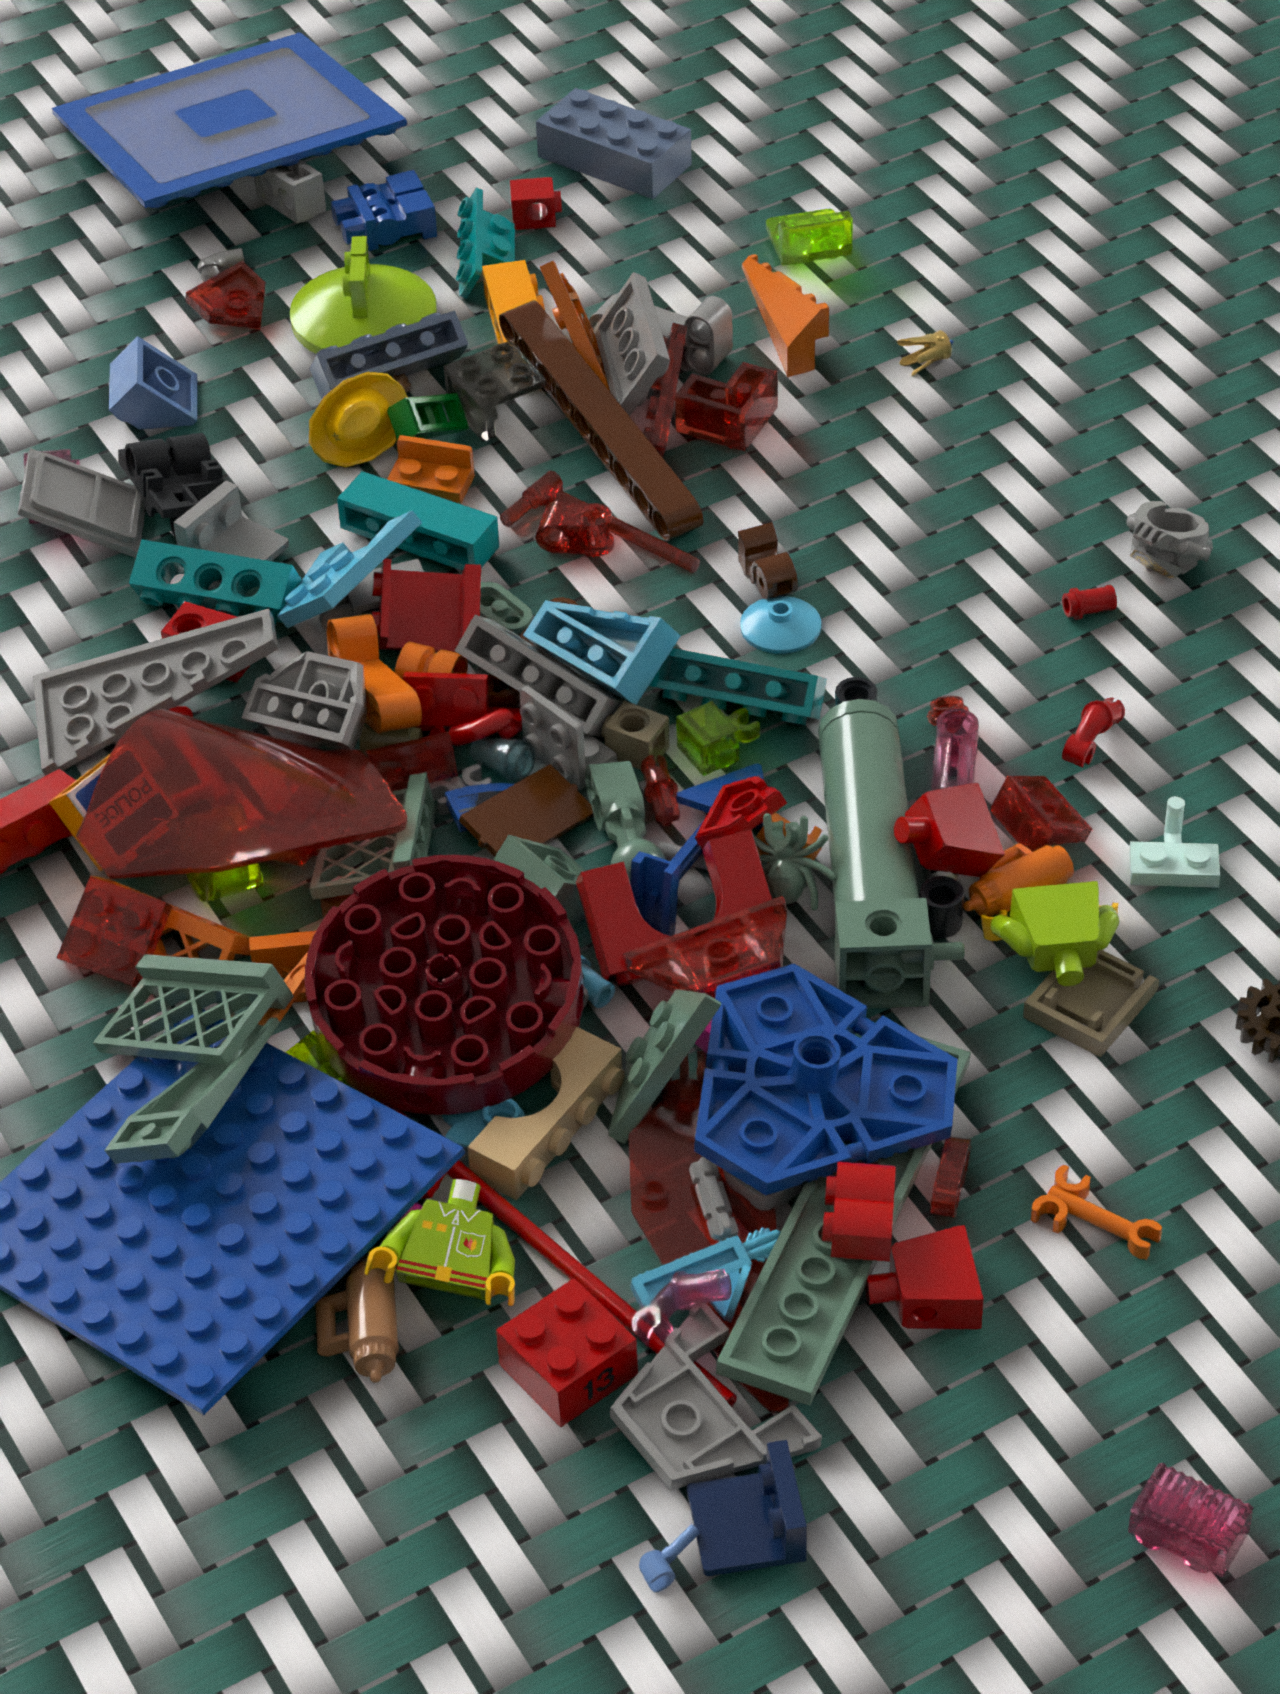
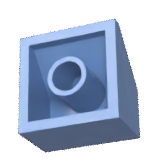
[109,336,197,430]

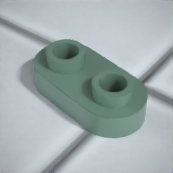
[480,582,533,636]

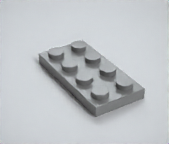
[594,272,670,416]

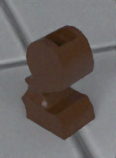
[738,522,798,600]

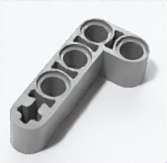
[589,294,733,375]

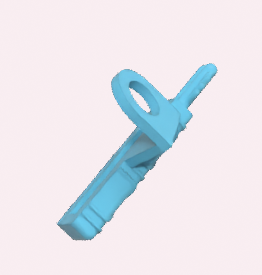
[630,1227,781,1323]

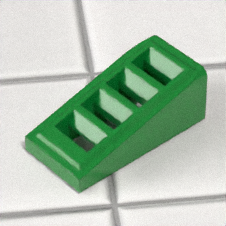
[387,393,469,440]

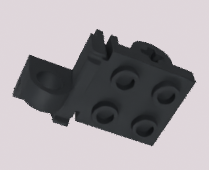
[118,433,224,538]

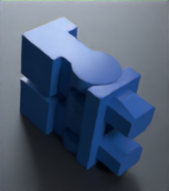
[331,170,437,251]

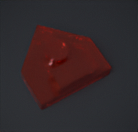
[185,261,266,329]

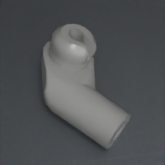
[197,248,245,283]

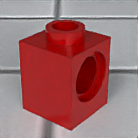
[510,177,562,230]

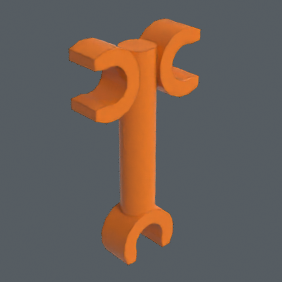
[1031,1164,1163,1260]

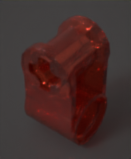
[535,501,614,557]

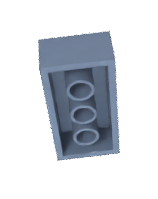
[536,88,692,199]

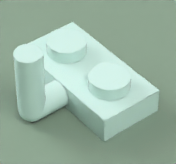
[1129,796,1220,888]

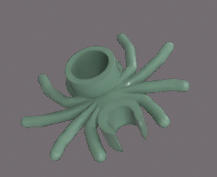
[752,813,837,911]

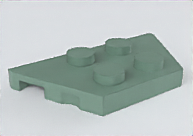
[608,989,721,1144]

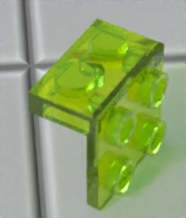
[766,209,853,266]

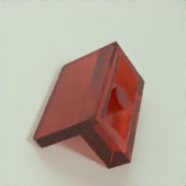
[365,732,458,795]

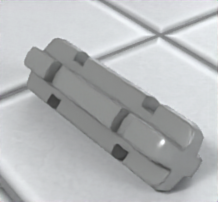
[689,1157,738,1243]

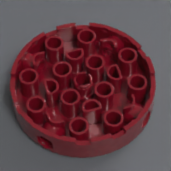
[305,855,584,1115]

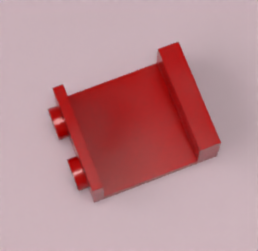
[371,559,481,653]

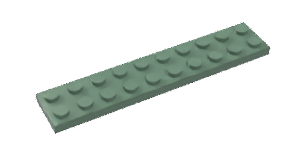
[716,1036,971,1406]

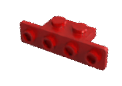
[364,672,522,733]

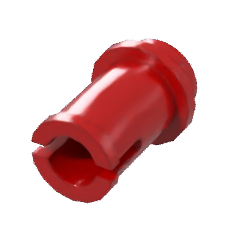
[1062,585,1117,620]

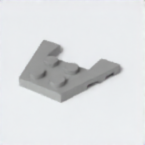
[610,1299,822,1490]

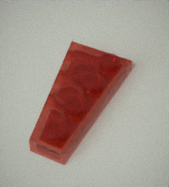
[643,323,687,458]

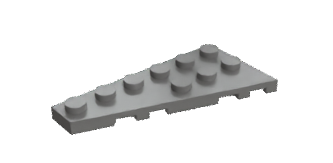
[33,608,278,776]

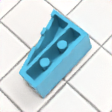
[523,600,681,705]

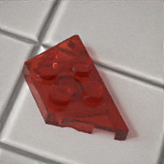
[623,896,787,999]

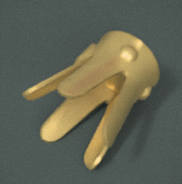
[897,330,954,376]

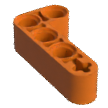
[327,614,422,733]

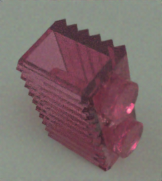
[1128,1463,1253,1577]

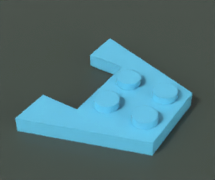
[278,510,422,628]

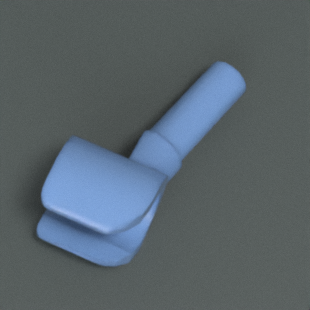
[639,1524,700,1592]

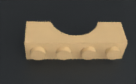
[468,1027,625,1201]

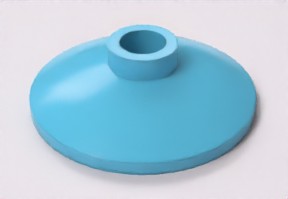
[740,596,821,654]

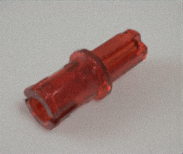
[640,755,681,826]

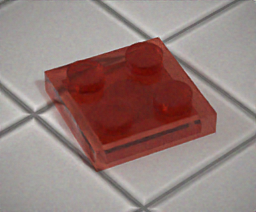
[57,876,172,988]

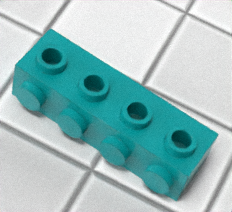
[337,471,500,570]
[649,648,827,725]

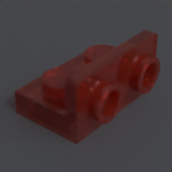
[990,776,1092,852]

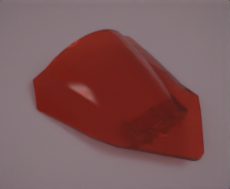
[76,709,408,879]

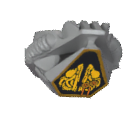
[1126,501,1213,578]

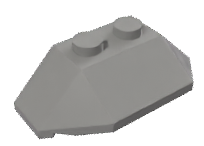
[241,651,367,753]

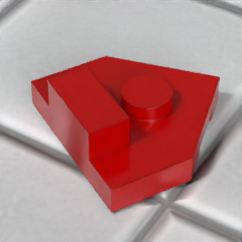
[695,776,787,849]

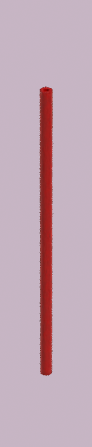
[385,1105,737,1407]

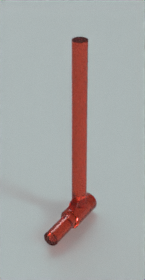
[500,470,700,573]

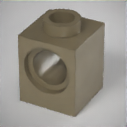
[601,701,670,773]

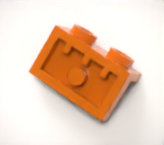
[387,435,475,504]

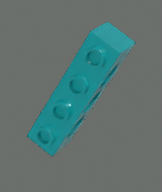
[129,539,302,625]

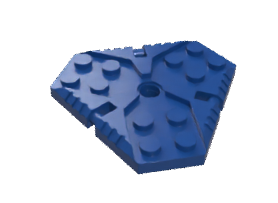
[694,964,958,1196]

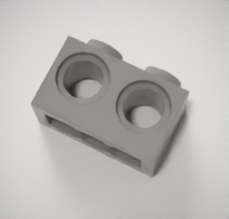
[254,159,326,224]

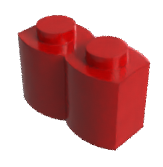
[822,1162,896,1262]

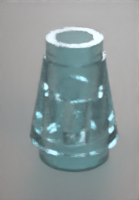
[470,737,535,781]

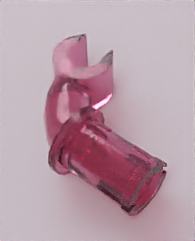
[631,1269,732,1347]

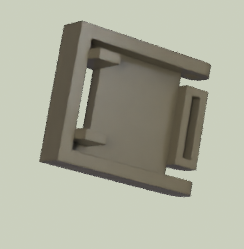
[1023,950,1159,1057]

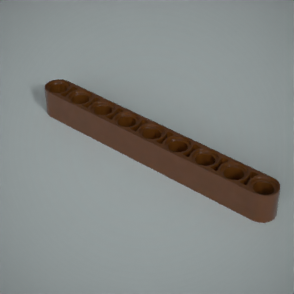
[499,300,704,541]

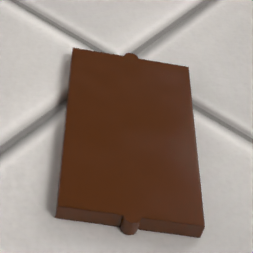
[459,764,594,857]

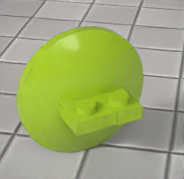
[290,236,437,354]

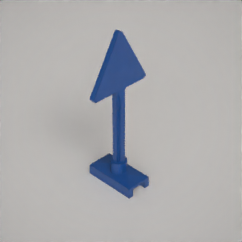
[630,763,764,937]

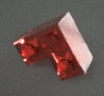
[675,362,778,452]

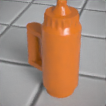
[963,843,1074,917]

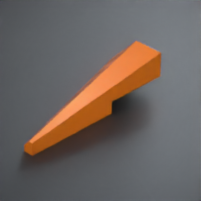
[742,254,829,377]

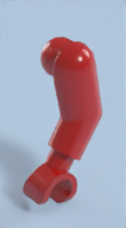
[427,708,520,759]

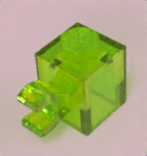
[676,701,760,777]

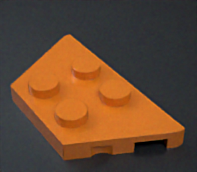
[540,260,611,393]

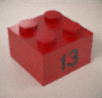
[496,1278,638,1428]

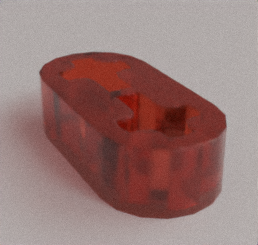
[930,1136,971,1218]

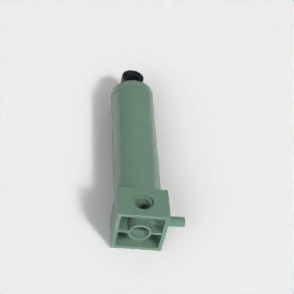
[818,677,965,1009]

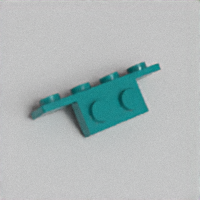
[456,187,515,299]

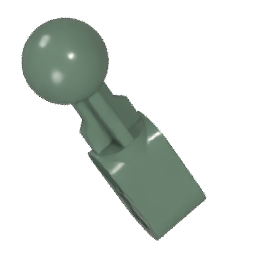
[585,761,665,881]

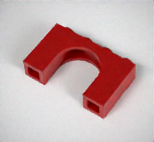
[576,830,781,986]

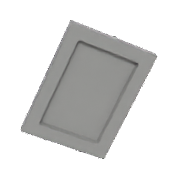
[17,448,146,558]

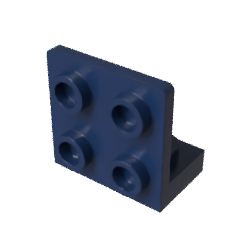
[687,1440,807,1576]

